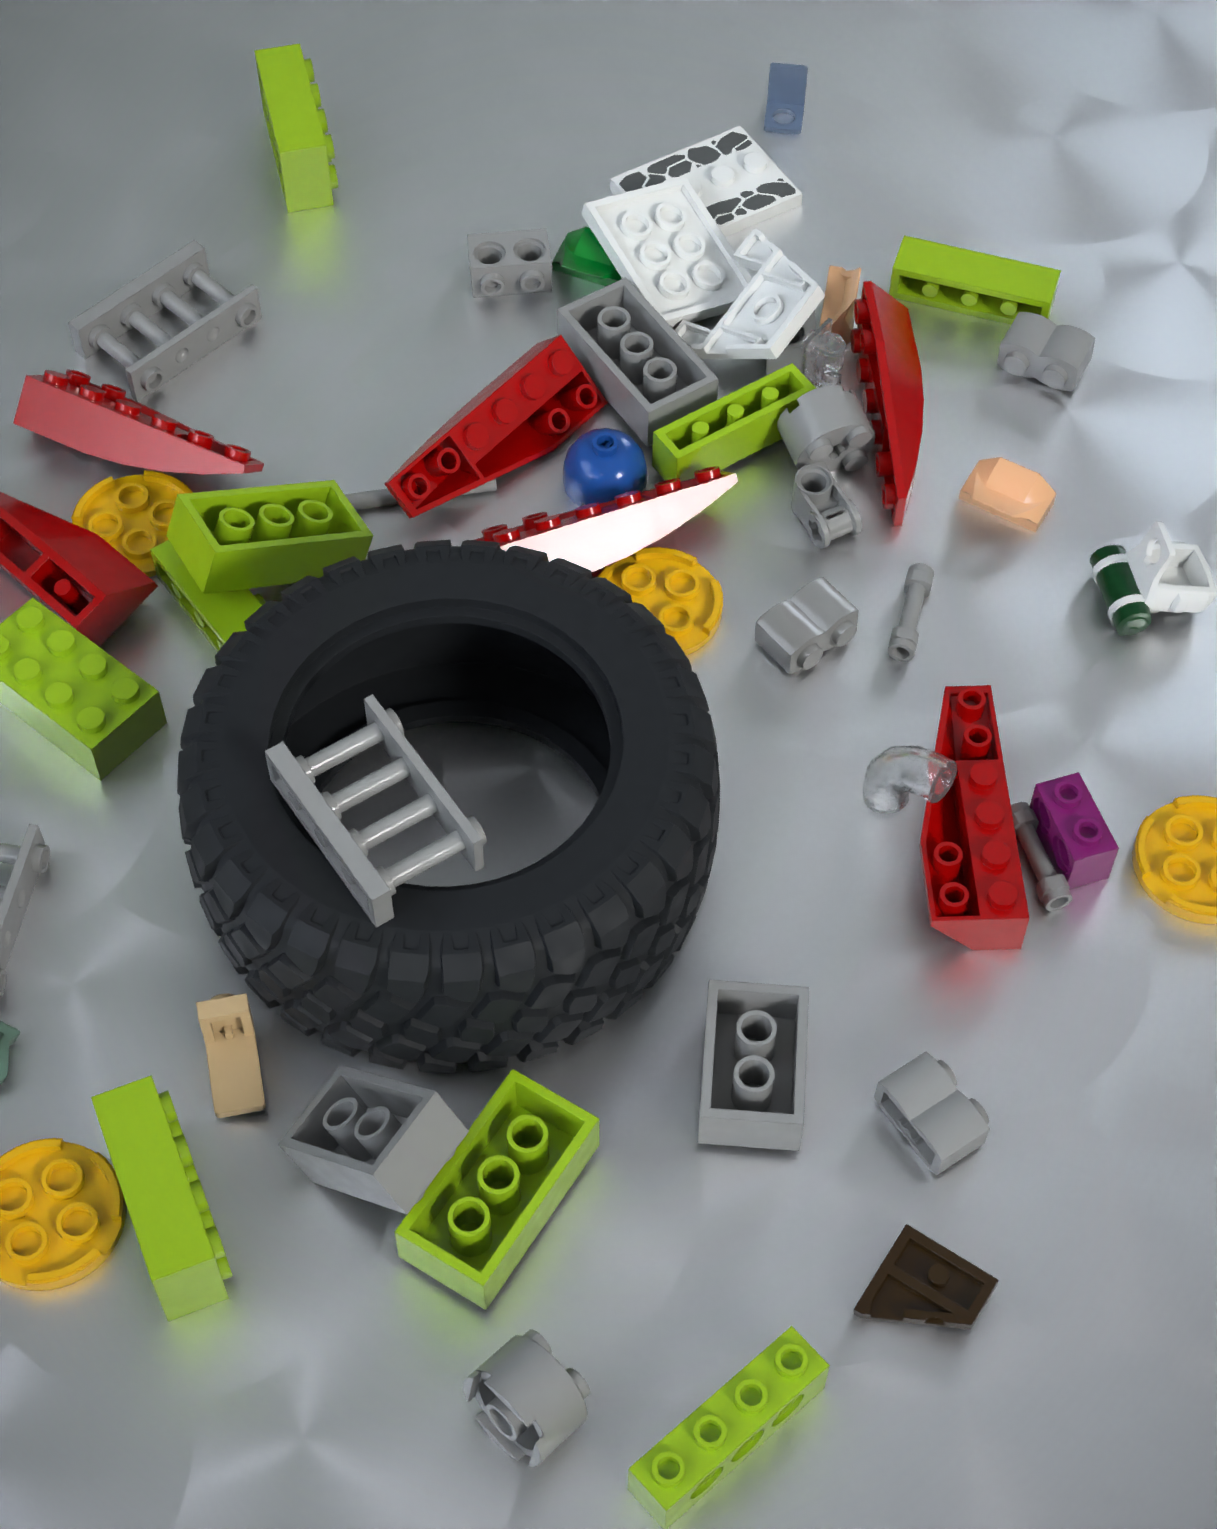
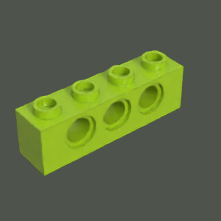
[628,1326,830,1529]

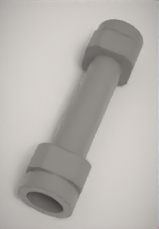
[888,563,934,661]
[1011,802,1073,911]

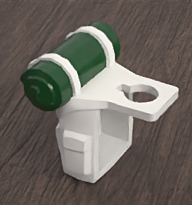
[1090,521,1217,636]

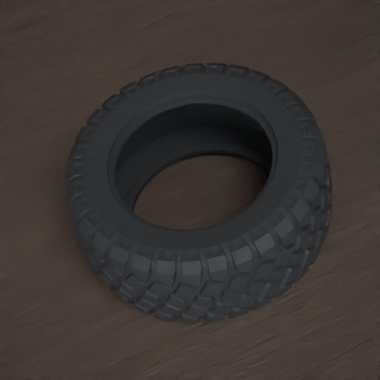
[177,540,720,1073]

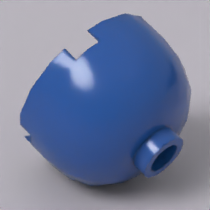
[563,428,648,507]

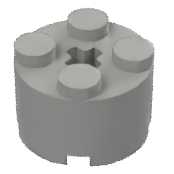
[777,384,875,472]
[463,1329,590,1467]

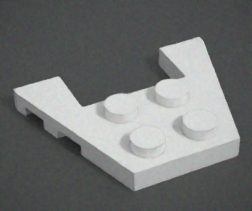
[675,228,825,359]

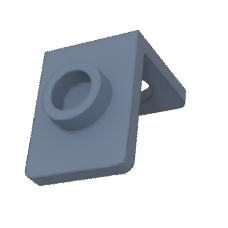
[764,63,808,135]

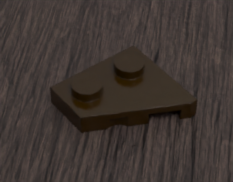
[854,1224,999,1330]

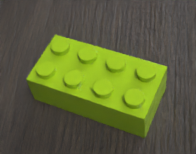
[254,43,338,213]
[166,480,374,594]
[0,597,167,781]
[394,1069,600,1310]
[91,1075,233,1322]

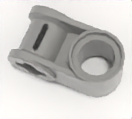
[791,464,862,549]

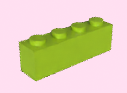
[889,235,1061,325]
[652,363,816,482]
[150,540,266,652]

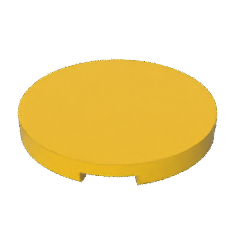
[71,470,193,577]
[597,547,723,655]
[1132,795,1217,924]
[0,1138,126,1291]

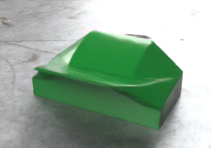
[552,227,622,286]

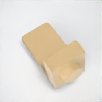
[196,993,266,1118]

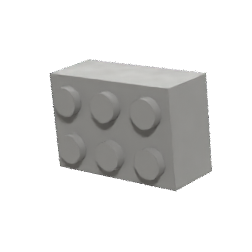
[697,980,809,1151]
[278,1065,469,1214]

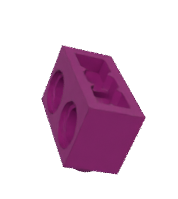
[1030,772,1119,890]

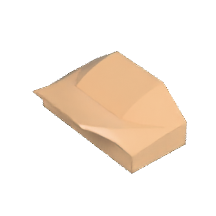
[817,266,861,354]
[959,457,1056,533]

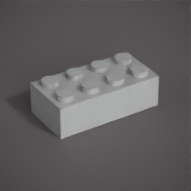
[557,277,719,447]

